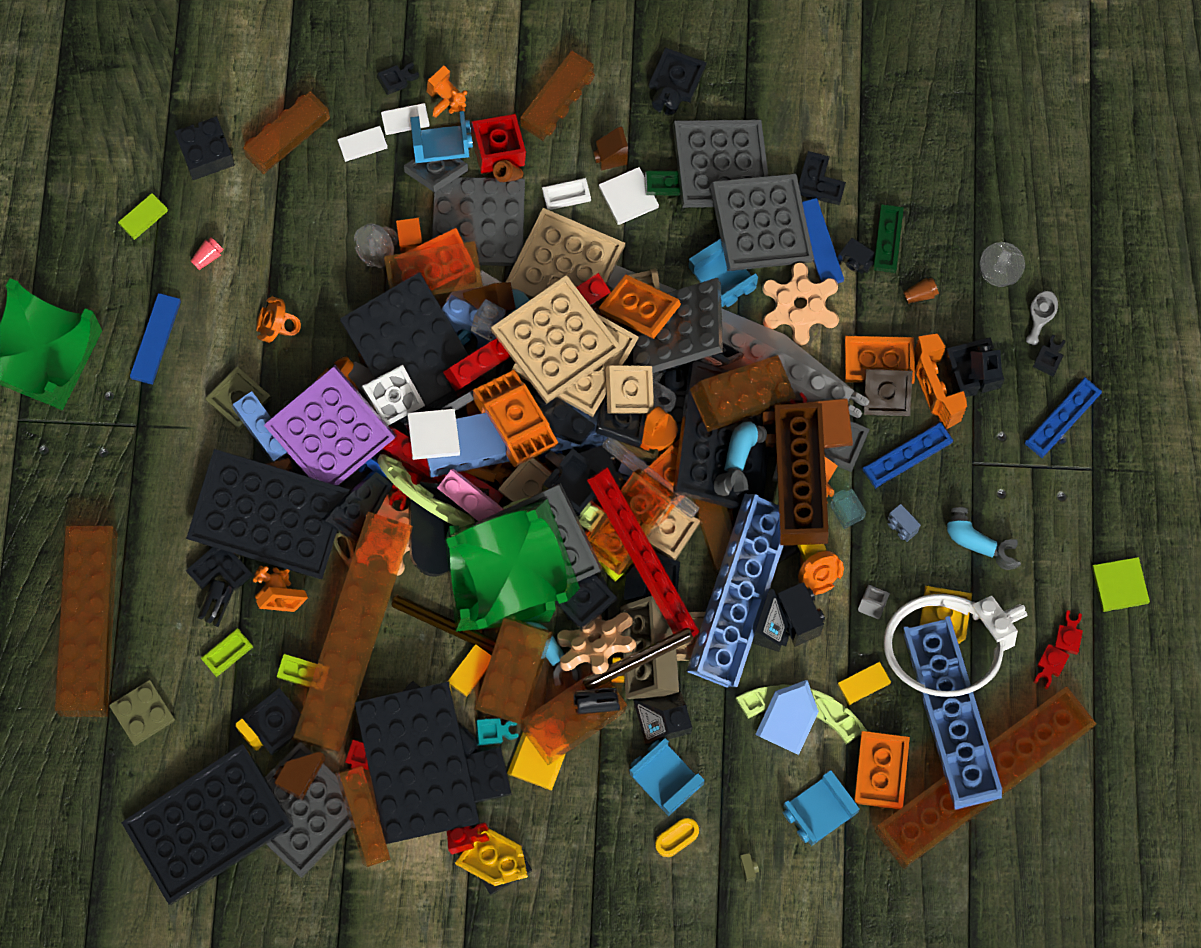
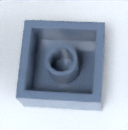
[887,504,921,542]

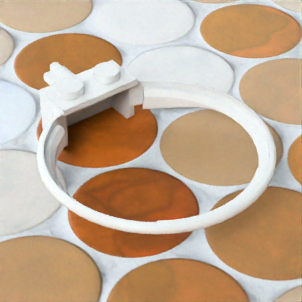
[884,594,1027,697]

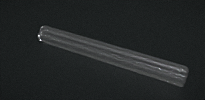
[602,437,699,518]

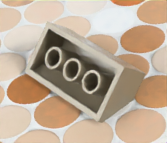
[620,596,679,699]

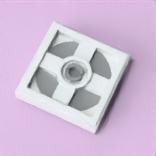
[361,365,425,425]

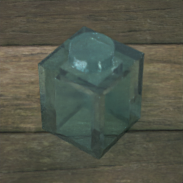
[830,489,866,529]

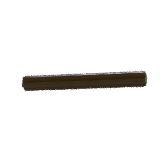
[391,595,500,654]
[583,628,693,689]

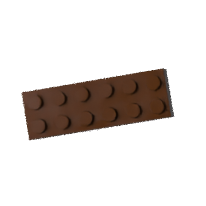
[775,403,829,546]

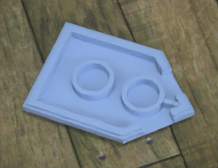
[755,680,819,755]

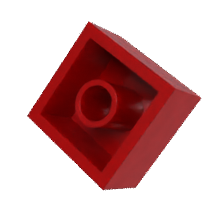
[471,114,526,173]

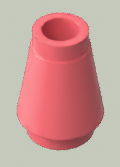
[190,237,224,270]

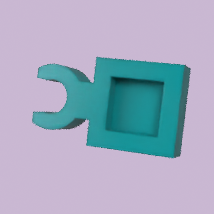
[475,718,519,745]

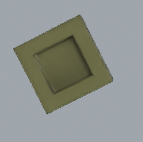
[739,853,759,882]

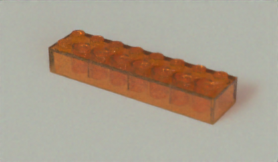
[55,526,118,717]

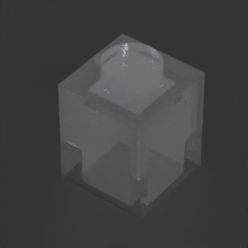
[471,299,506,341]

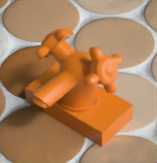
[426,66,467,118]
[253,566,308,612]

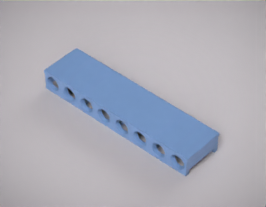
[426,400,610,478]
[686,494,783,688]
[903,616,1002,810]

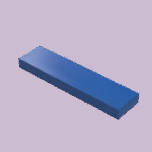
[802,198,844,283]
[130,293,181,385]
[1025,377,1102,458]
[863,422,953,489]

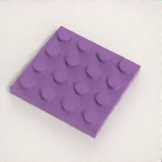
[264,365,396,486]

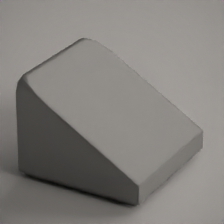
[858,585,890,619]

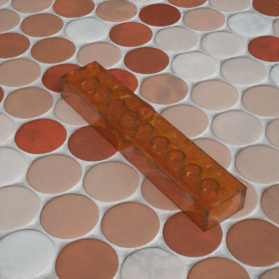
[292,512,413,754]
[875,686,1097,870]

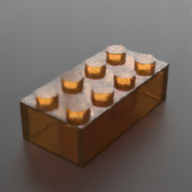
[384,241,484,295]
[690,355,796,432]
[588,468,678,575]
[475,617,553,724]
[520,672,627,765]

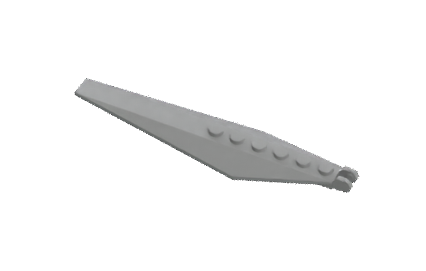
[606,265,869,418]

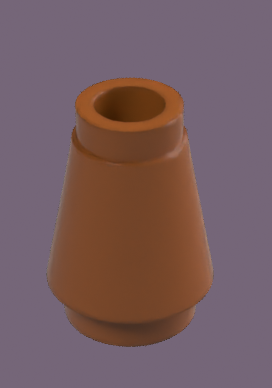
[493,160,523,182]
[903,277,939,304]

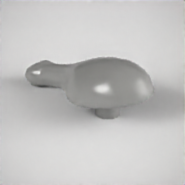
[1026,291,1058,345]

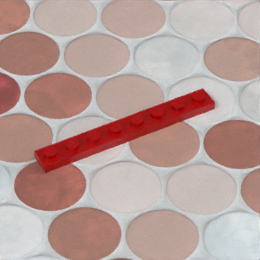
[587,467,699,637]

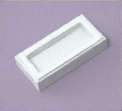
[381,103,430,135]
[338,126,387,162]
[542,178,591,210]

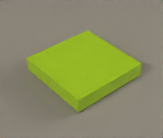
[1092,557,1150,612]

